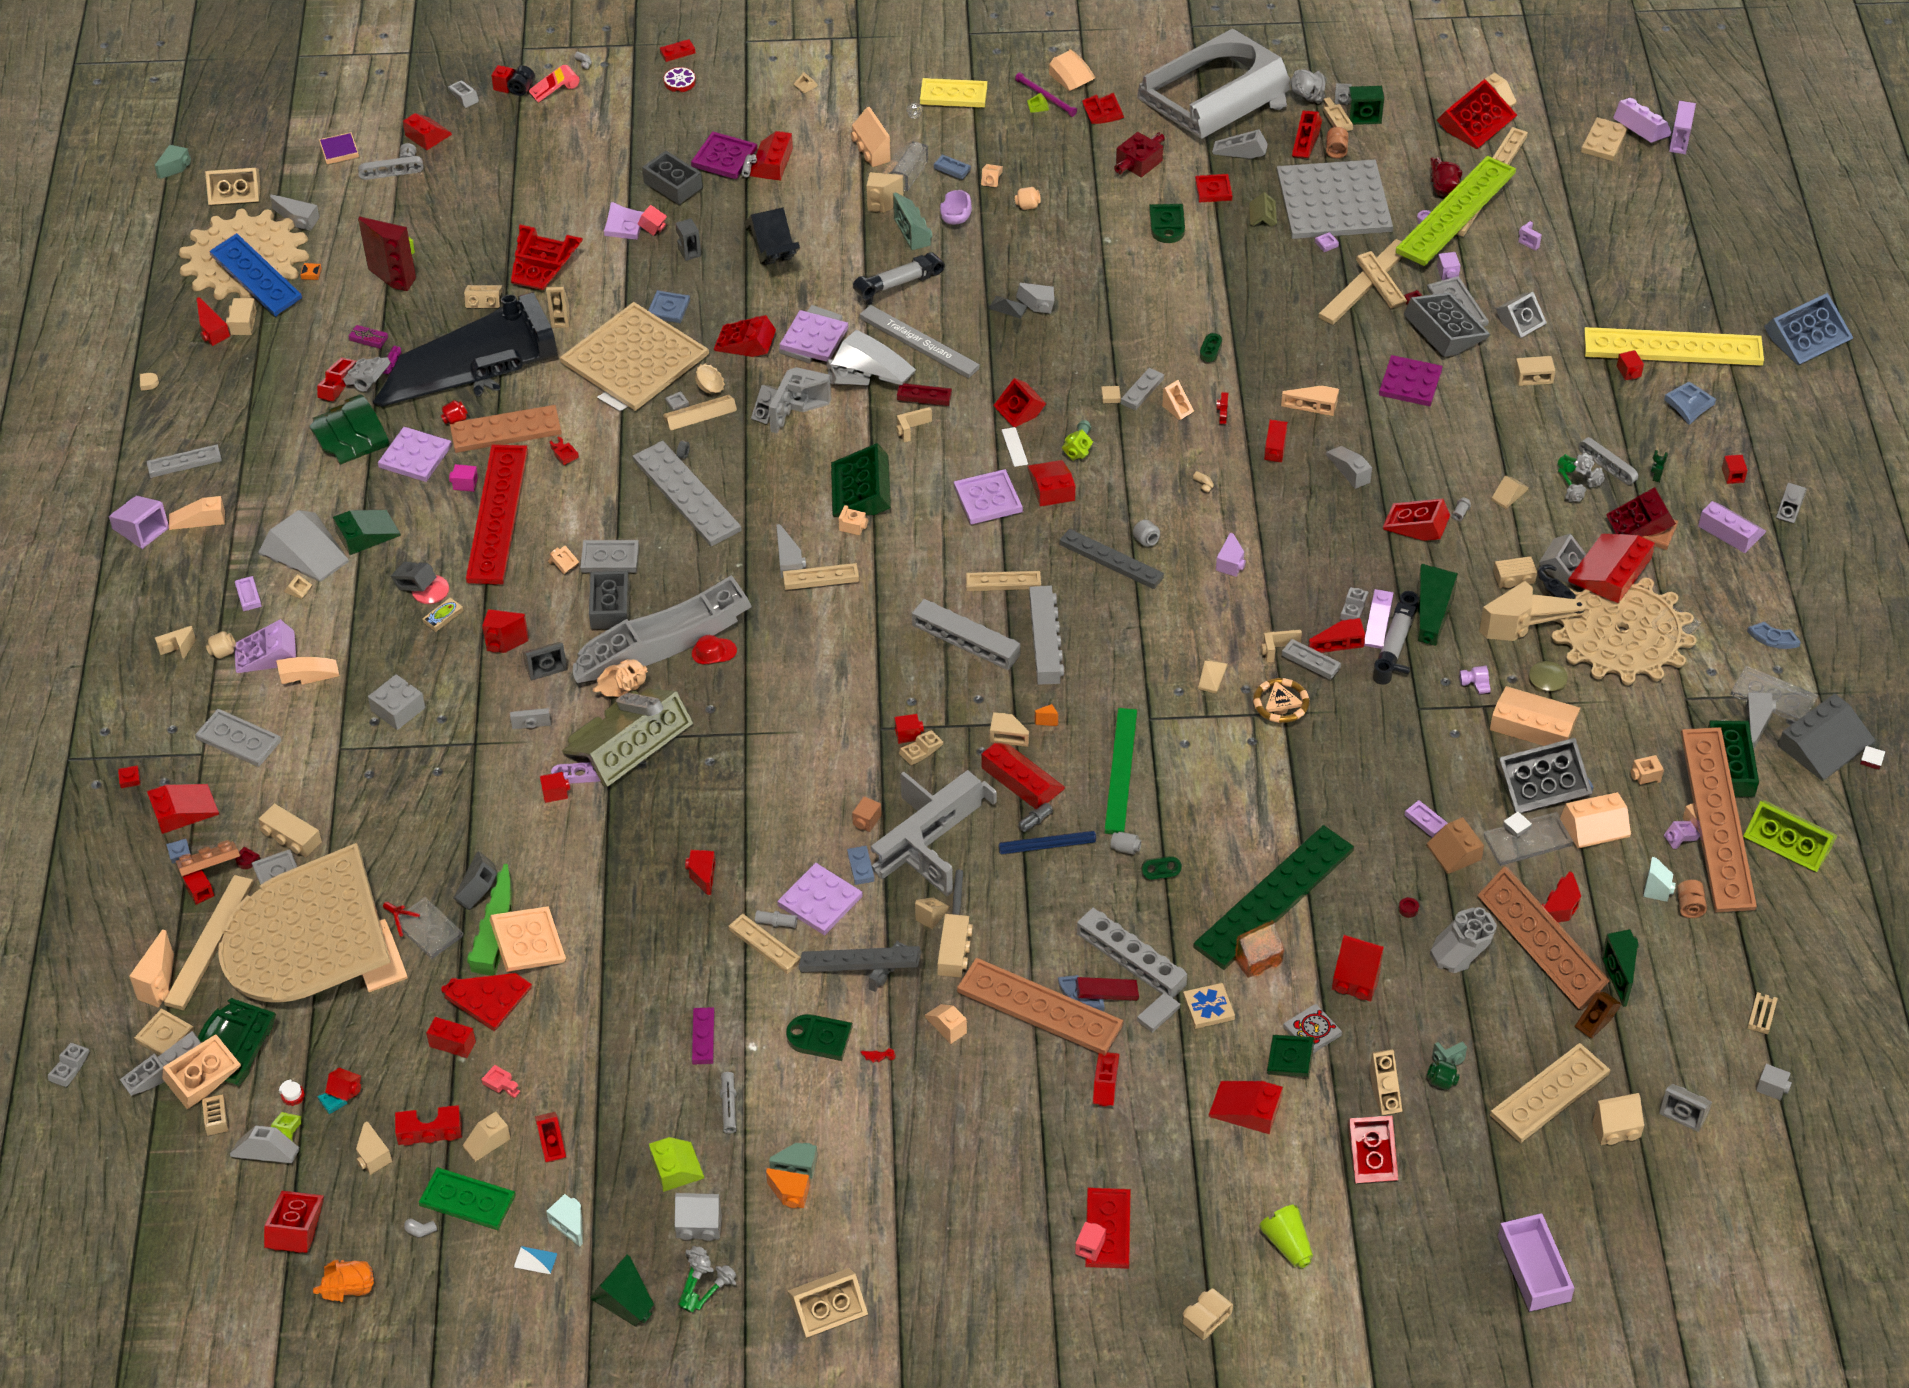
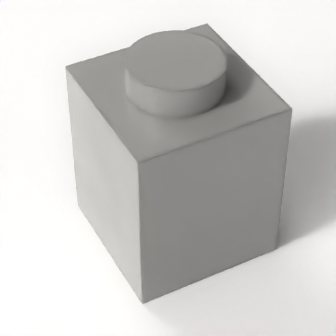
[1756,1064,1792,1101]

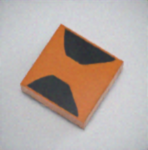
[301,263,322,280]

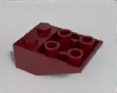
[1606,487,1676,537]

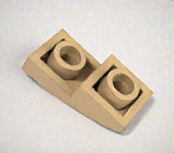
[899,730,943,765]

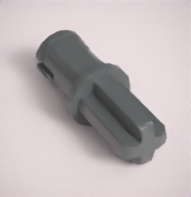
[1018,802,1053,832]

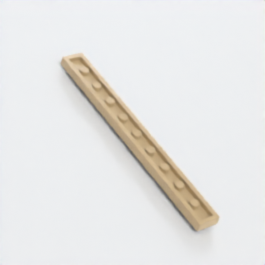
[1457,127,1528,237]

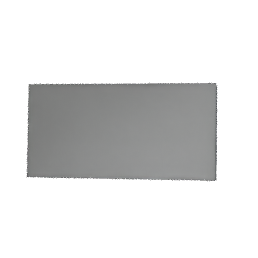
[1137,992,1180,1033]

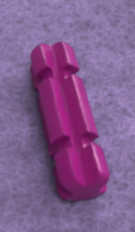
[383,346,402,374]

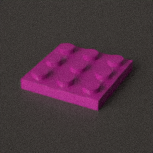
[691,131,757,179]
[1379,355,1443,407]

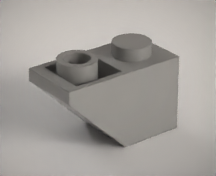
[751,385,778,424]
[1776,483,1807,523]

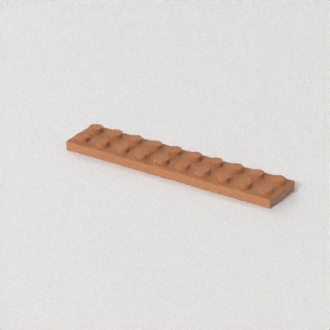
[1680,727,1757,912]

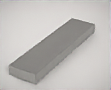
[146,444,222,478]

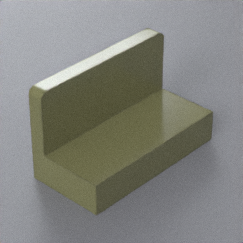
[1249,192,1277,227]

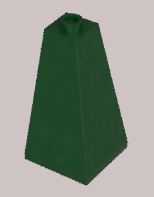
[1417,564,1458,646]

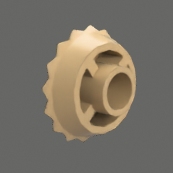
[695,363,725,394]

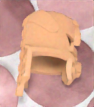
[593,659,648,697]

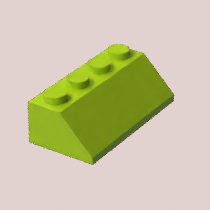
[1743,800,1838,872]

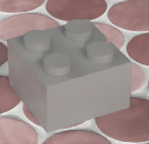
[368,674,425,730]

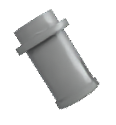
[1452,498,1471,521]

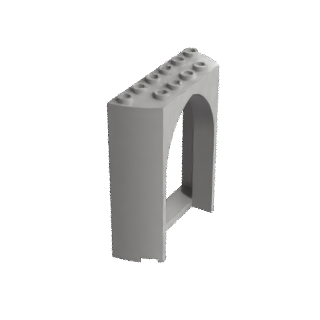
[1137,28,1290,139]

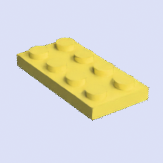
[920,78,987,107]

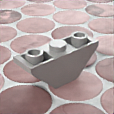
[230,1126,299,1163]

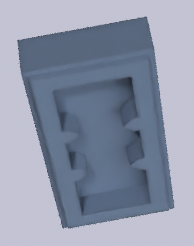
[934,155,971,179]

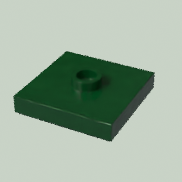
[1267,1035,1315,1077]

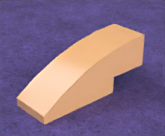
[276,657,339,685]

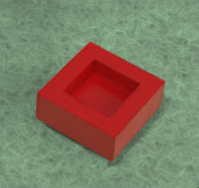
[118,765,141,789]

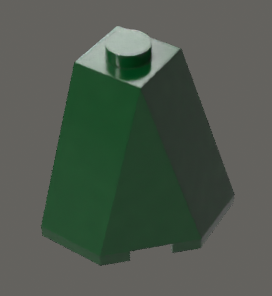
[590,1254,654,1326]

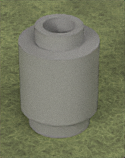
[1111,832,1141,855]

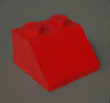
[403,113,452,150]
[993,378,1046,427]
[482,609,529,653]

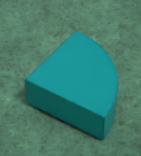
[317,1093,347,1114]

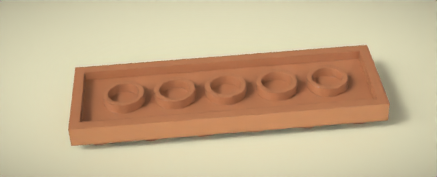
[450,405,562,453]

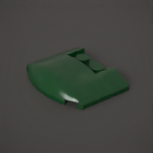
[198,998,276,1086]

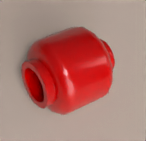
[440,400,468,424]

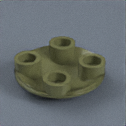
[1529,661,1568,692]

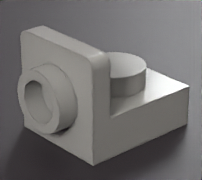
[1335,83,1352,105]

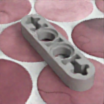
[358,156,423,180]
[1579,437,1638,485]
[616,693,663,716]

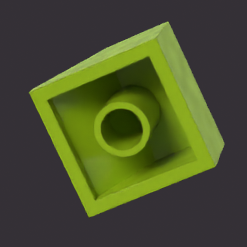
[649,1137,704,1192]

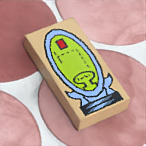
[422,598,464,632]

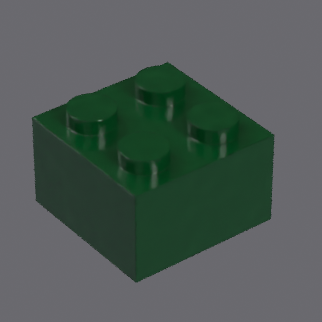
[1347,85,1384,125]

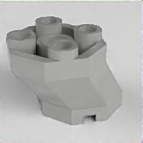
[1430,907,1497,973]

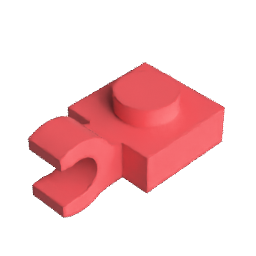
[481,1065,520,1098]

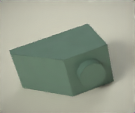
[154,145,191,179]
[769,1143,818,1179]

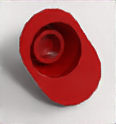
[692,635,737,665]

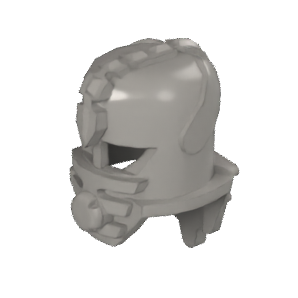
[1290,69,1327,103]

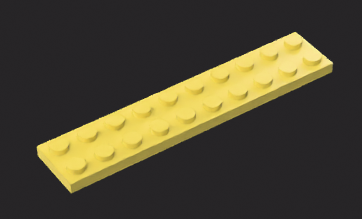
[1584,327,1764,366]

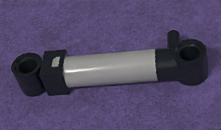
[853,252,945,305]
[1373,591,1419,685]

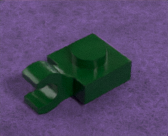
[1651,450,1668,483]

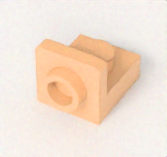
[981,164,1003,187]
[548,546,579,574]

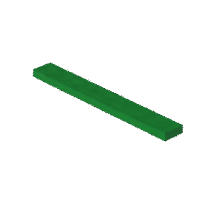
[1104,708,1137,834]

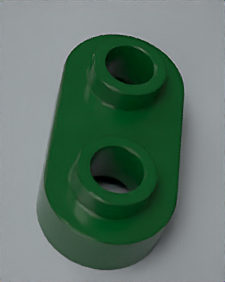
[1200,333,1222,362]
[1141,856,1182,880]

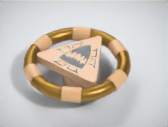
[1253,678,1310,723]

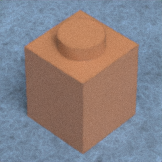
[852,796,882,832]

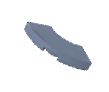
[1747,622,1801,649]
[1058,975,1104,1011]

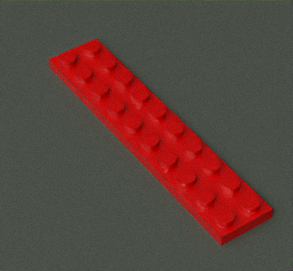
[466,444,528,584]

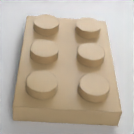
[1581,117,1628,161]

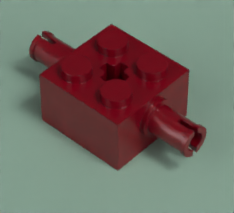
[1114,132,1165,178]

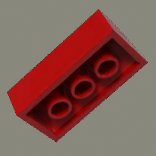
[981,743,1065,809]

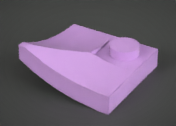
[604,202,644,240]

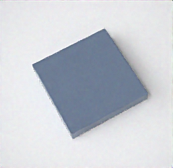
[648,290,690,323]

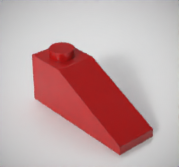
[1292,110,1322,158]
[196,297,230,346]
[1308,618,1365,653]
[1093,1052,1120,1106]

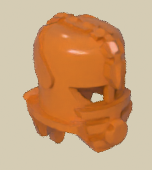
[313,1259,374,1302]

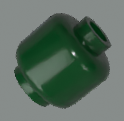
[1426,1060,1460,1090]

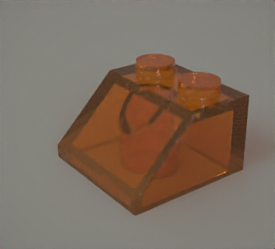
[1235,921,1284,978]

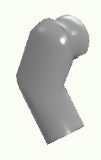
[575,52,592,69]
[742,154,757,177]
[404,1219,437,1238]

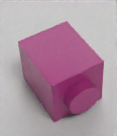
[449,464,478,492]

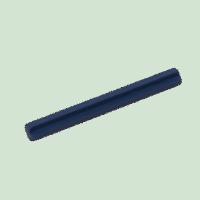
[998,831,1096,854]

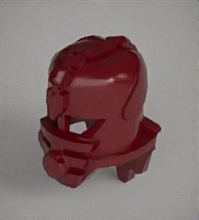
[1430,157,1462,197]

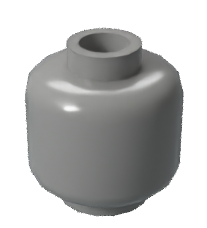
[1133,520,1160,547]

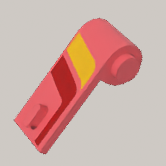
[528,65,580,103]

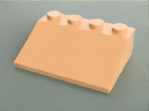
[1490,686,1580,746]

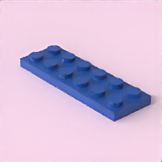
[210,233,302,316]

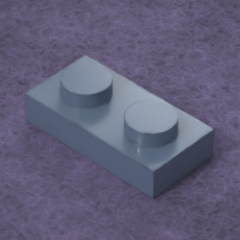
[847,846,875,885]

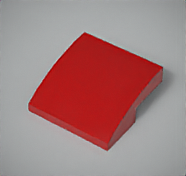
[1082,93,1124,124]

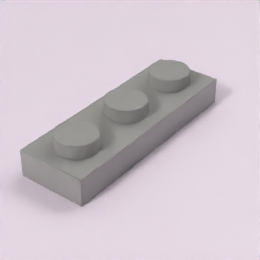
[1121,368,1164,411]
[1282,639,1341,680]

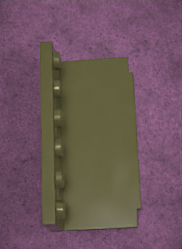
[562,688,693,787]

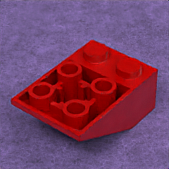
[714,315,776,357]

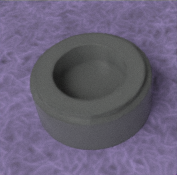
[677,440,690,459]

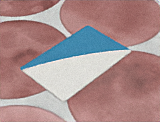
[514,1246,557,1274]

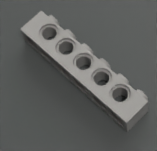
[1077,908,1187,998]

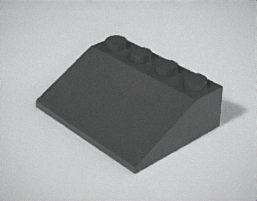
[1404,292,1490,357]
[1778,694,1876,781]
[1497,738,1593,813]

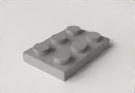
[580,540,639,573]

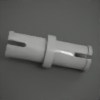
[755,910,797,928]

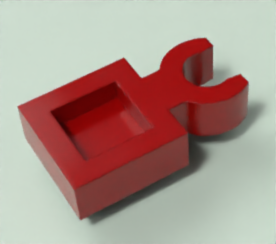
[1216,392,1228,424]
[549,437,579,465]

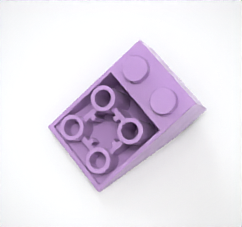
[235,619,296,673]

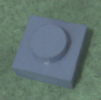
[167,839,190,864]

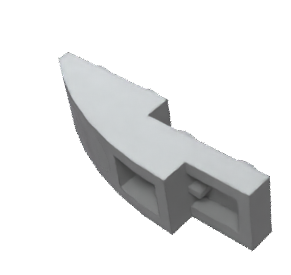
[120,1031,201,1095]

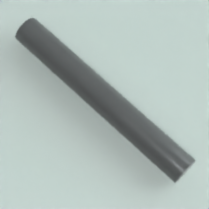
[952,869,963,915]

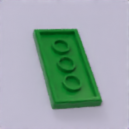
[419,1167,516,1231]

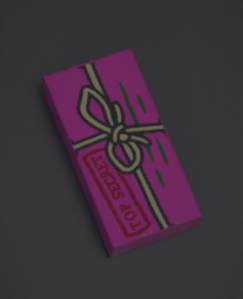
[348,325,388,349]

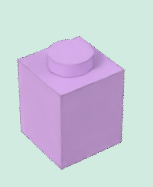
[1437,252,1460,280]

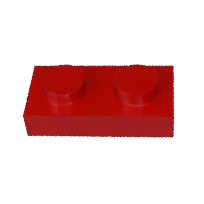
[660,39,696,62]

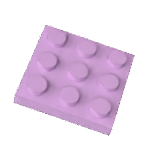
[780,310,848,362]
[378,427,452,482]
[954,469,1023,525]
[777,863,863,936]

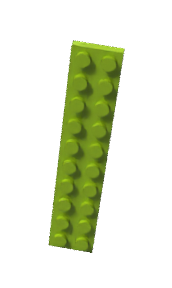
[1395,156,1516,266]

